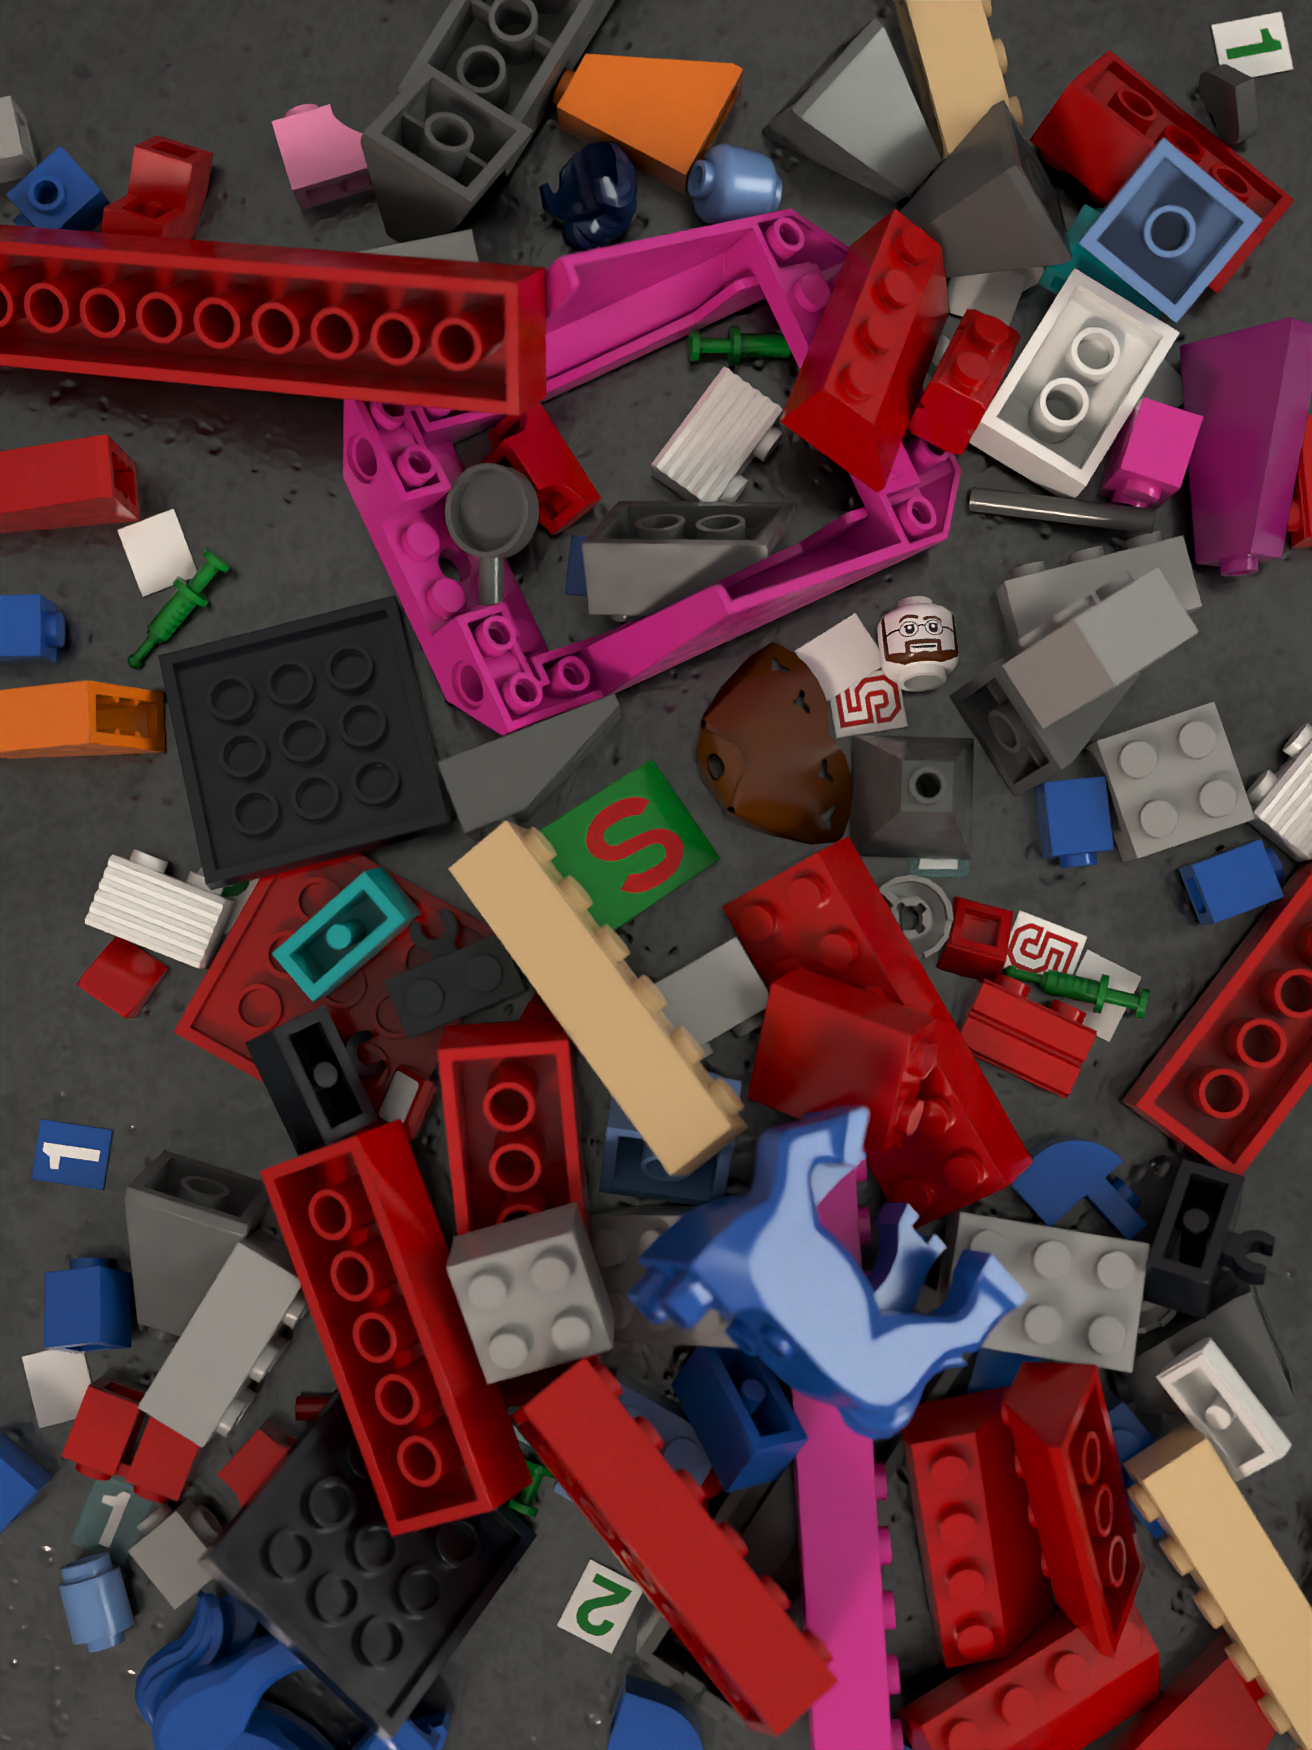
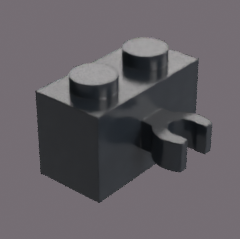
[384,908,529,1039]
[245,1005,387,1156]
[1143,1159,1276,1320]

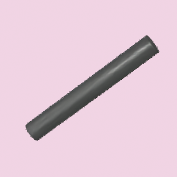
[969,487,1156,534]

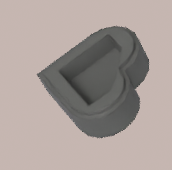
[1199,64,1258,145]

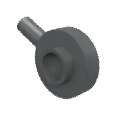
[445,463,539,606]

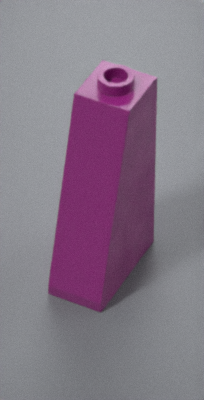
[1179,317,1312,576]

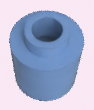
[58,1552,135,1652]

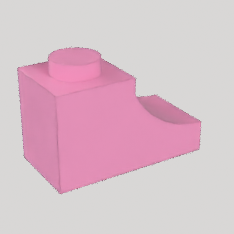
[271,104,373,210]

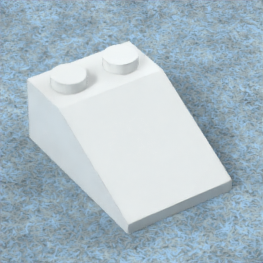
[969,268,1180,499]

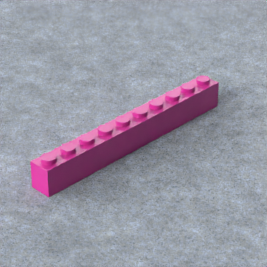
[788,1144,904,1750]

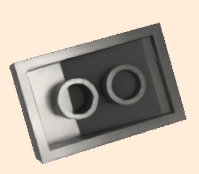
[582,501,797,622]
[437,693,621,840]

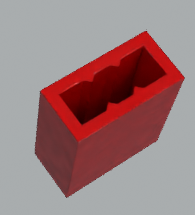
[747,966,938,1153]

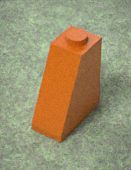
[553,54,743,195]
[0,680,165,759]

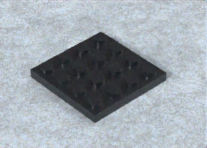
[158,595,452,890]
[197,1389,537,1739]

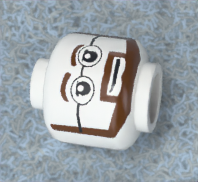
[877,596,960,692]

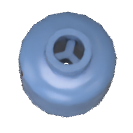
[687,143,782,225]

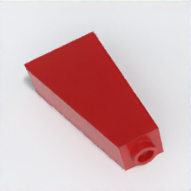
[0,435,140,533]
[1103,1629,1276,1750]

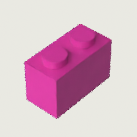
[1097,397,1203,510]

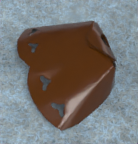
[696,642,852,845]

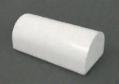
[1156,1337,1291,1482]

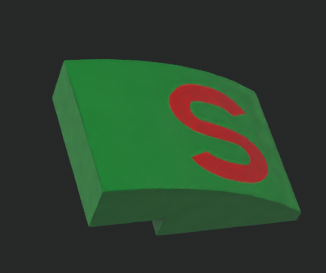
[540,759,721,931]

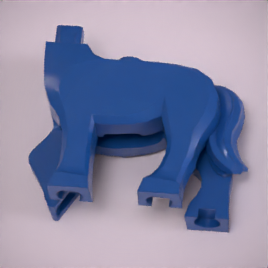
[626,1106,1029,1439]
[135,1590,451,1750]

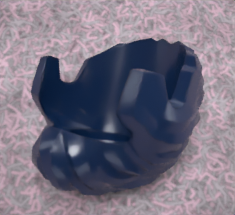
[539,141,638,252]

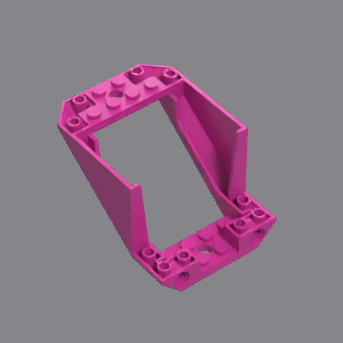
[343,208,961,736]

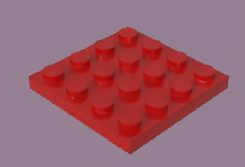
[173,853,495,1135]

